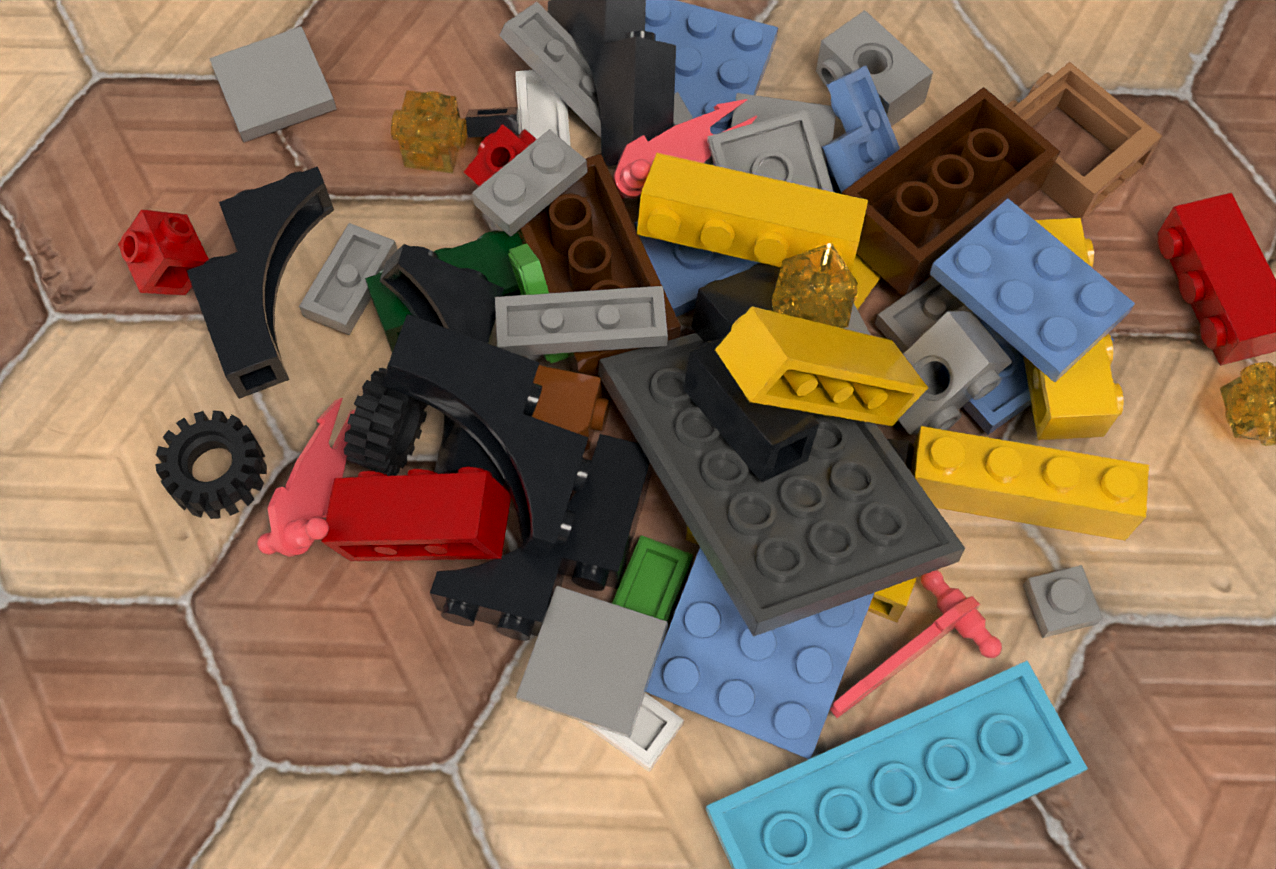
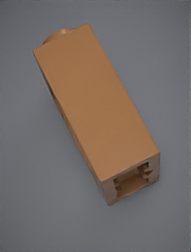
[1006,62,1162,221]

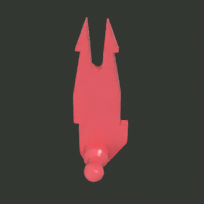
[613,99,757,199]
[257,398,356,557]
[830,570,1002,718]

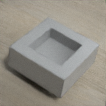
[1023,565,1103,638]

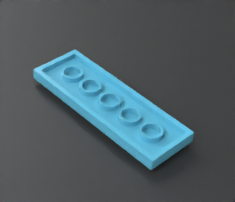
[706,661,1088,869]

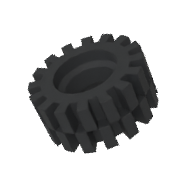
[344,368,428,476]
[155,410,267,519]

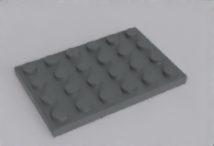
[598,306,965,637]

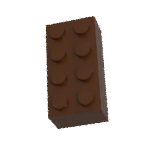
[842,87,1061,297]
[518,153,681,383]

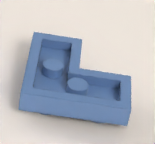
[822,65,900,194]

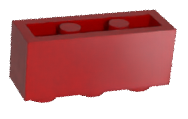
[1157,192,1276,366]
[321,467,511,561]

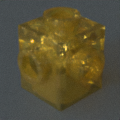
[391,90,467,173]
[771,243,858,328]
[1220,362,1276,446]

